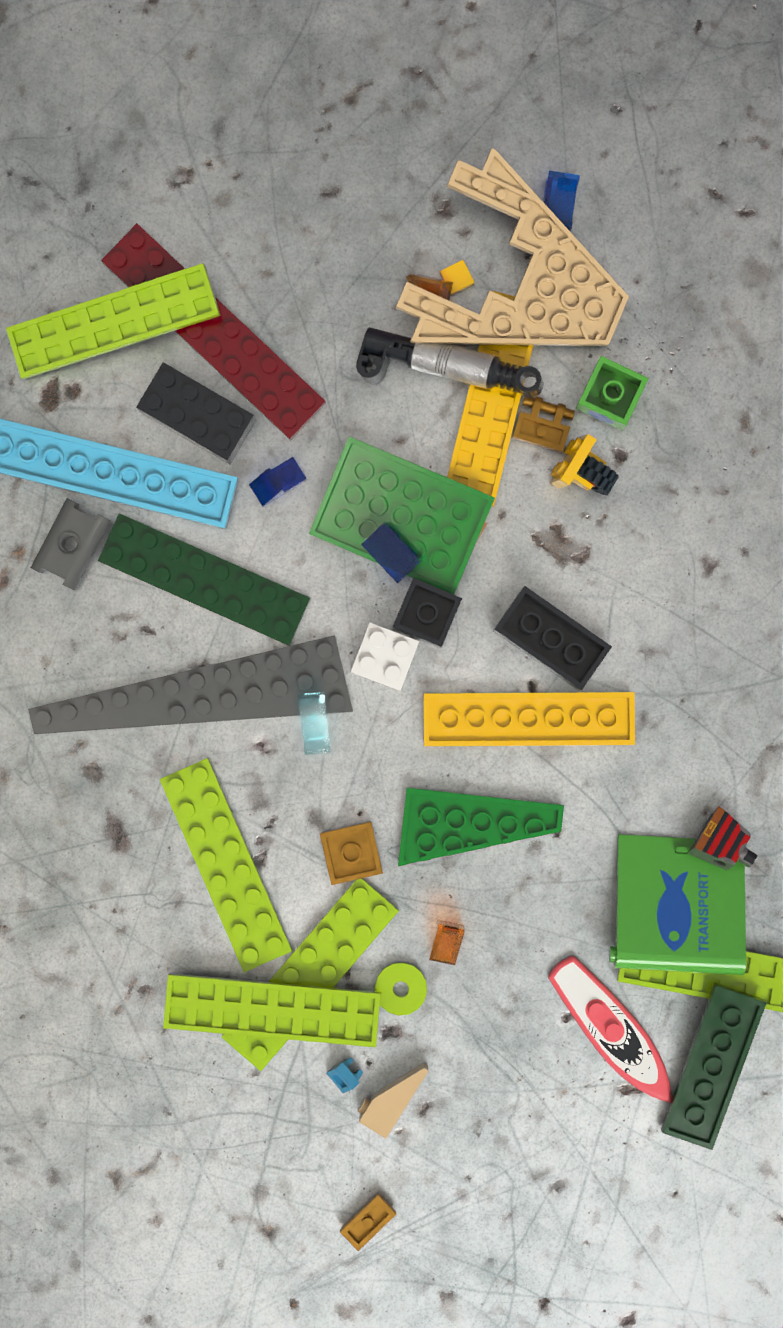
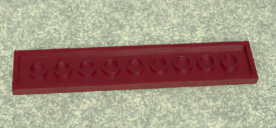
[101,223,326,441]

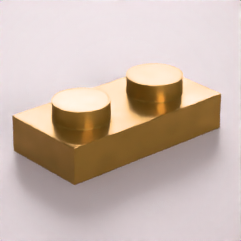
[340,1193,397,1251]

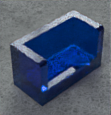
[543,170,580,231]
[361,522,423,584]

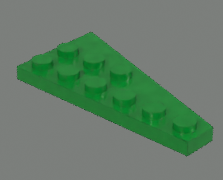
[398,787,564,867]

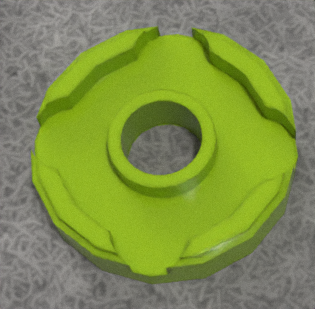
[375,962,427,1016]

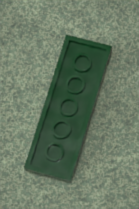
[661,983,767,1150]

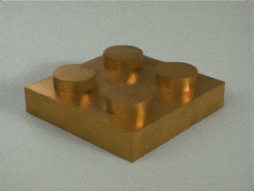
[320,821,383,885]

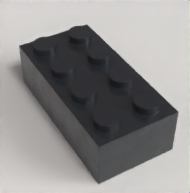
[136,362,256,465]
[493,586,612,691]

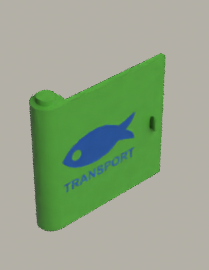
[609,834,746,975]

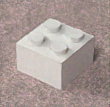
[351,623,419,691]

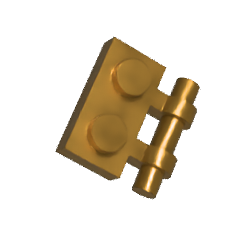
[512,396,575,453]

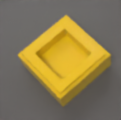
[440,260,475,296]

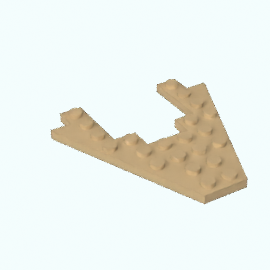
[395,148,629,346]

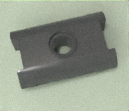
[30,498,111,590]

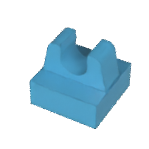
[326,1058,363,1093]

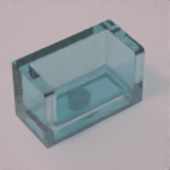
[298,692,331,755]

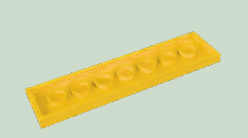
[423,692,635,746]

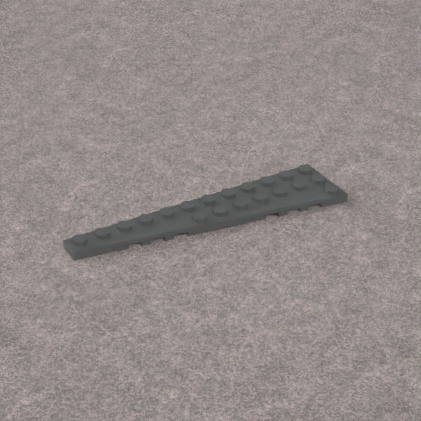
[28,635,353,734]

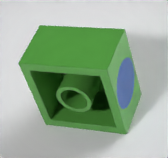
[575,356,649,431]

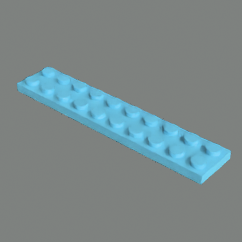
[0,419,238,529]

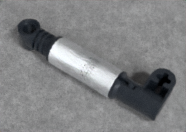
[356,327,544,398]

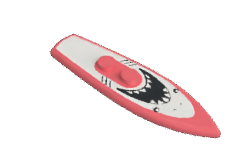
[548,956,672,1103]

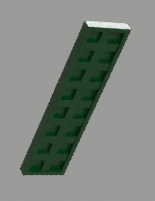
[98,513,311,646]

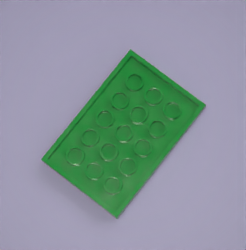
[309,436,495,594]

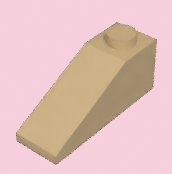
[357,1063,429,1139]

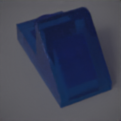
[249,457,307,507]

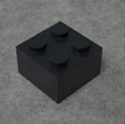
[392,578,462,648]

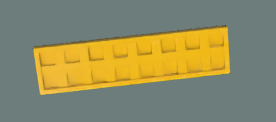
[447,291,533,507]

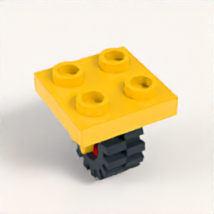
[550,434,619,496]

